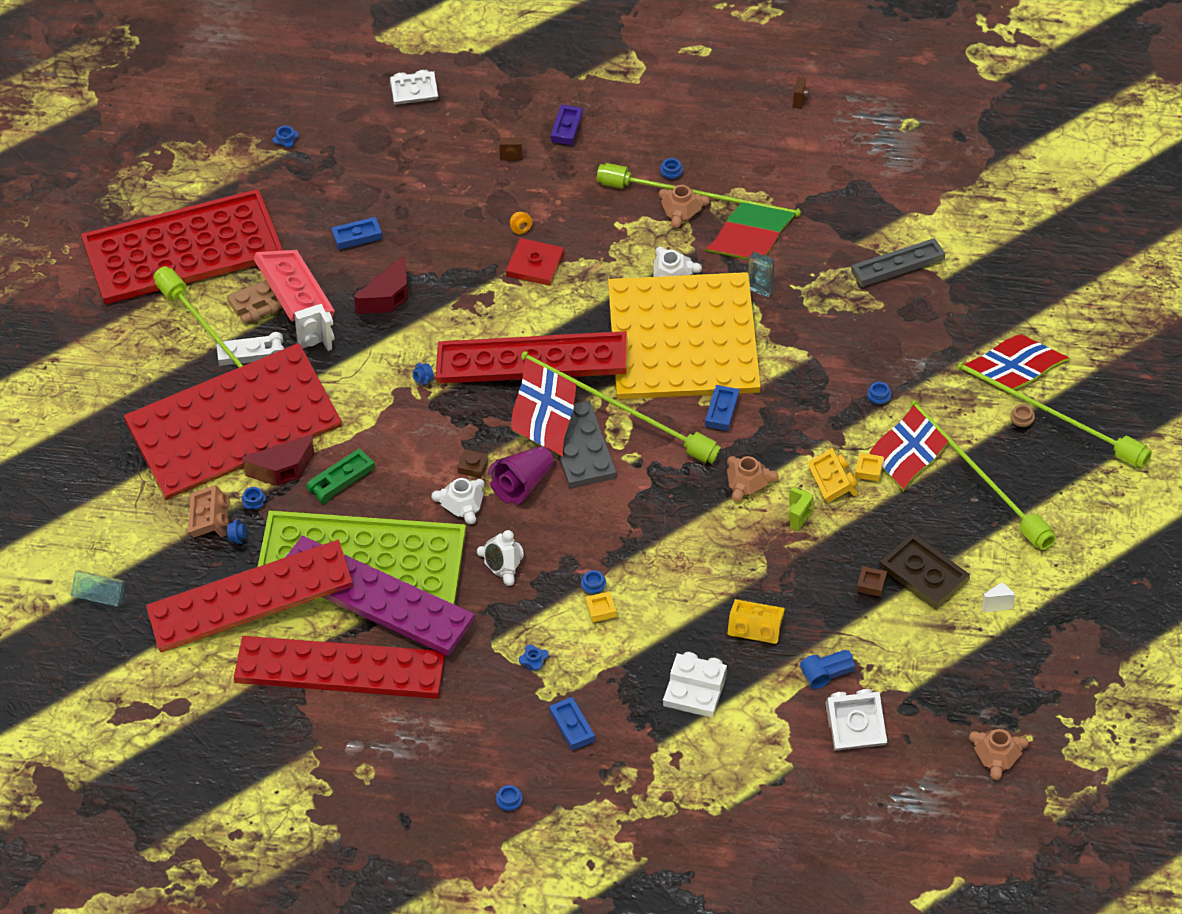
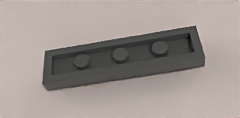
[851,238,945,287]

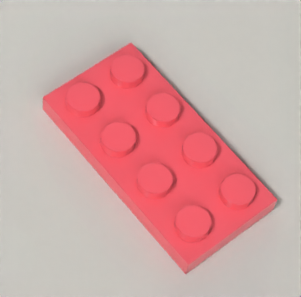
[254,250,335,321]

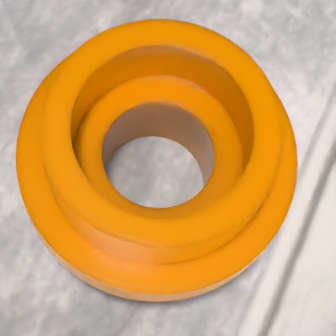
[510,212,532,234]

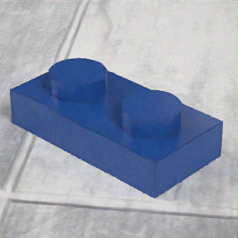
[331,217,382,250]
[705,385,739,431]
[549,697,595,751]

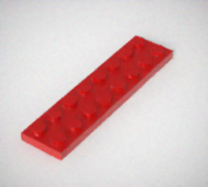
[435,331,628,384]
[146,539,354,653]
[234,636,445,699]

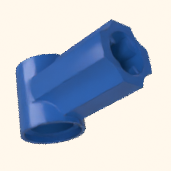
[799,649,855,689]

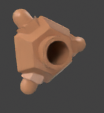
[659,185,709,228]
[727,456,779,502]
[969,729,1029,780]

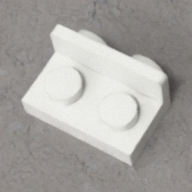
[390,70,438,105]
[295,304,334,351]

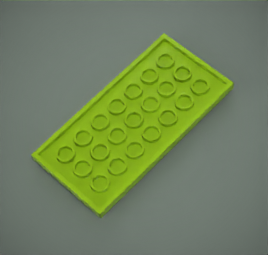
[258,511,466,605]

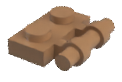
[227,280,283,324]

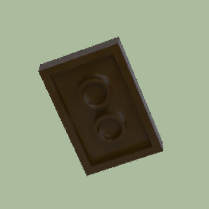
[879,533,970,609]

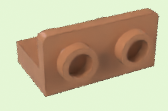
[188,485,230,538]

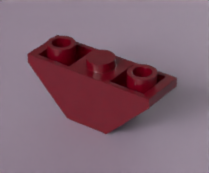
[354,257,408,314]
[242,435,315,486]

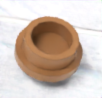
[1010,404,1035,427]

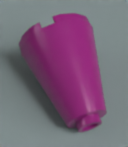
[488,446,554,505]

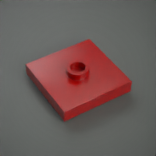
[506,238,564,286]

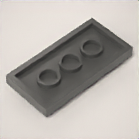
[557,400,616,489]

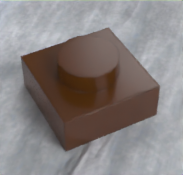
[793,77,809,109]
[499,138,522,160]
[457,449,488,478]
[856,566,887,597]

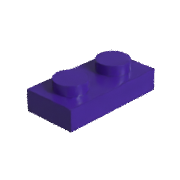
[551,105,583,145]

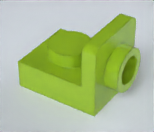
[788,487,814,531]

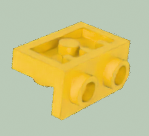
[807,448,858,503]
[728,599,785,644]

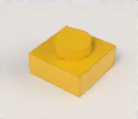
[855,453,884,481]
[585,591,616,623]

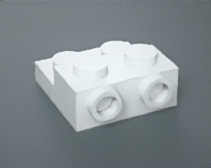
[663,652,727,718]
[825,689,887,751]

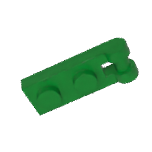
[306,448,375,504]

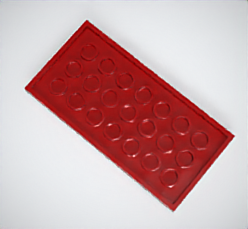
[81,189,283,305]
[124,343,342,500]

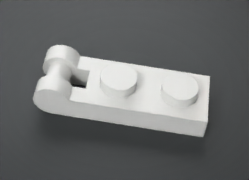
[217,332,284,366]

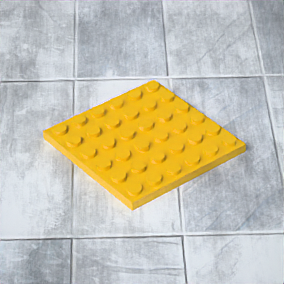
[608,272,761,399]

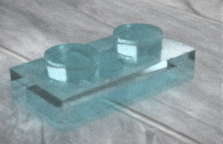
[748,251,775,297]
[70,570,125,607]

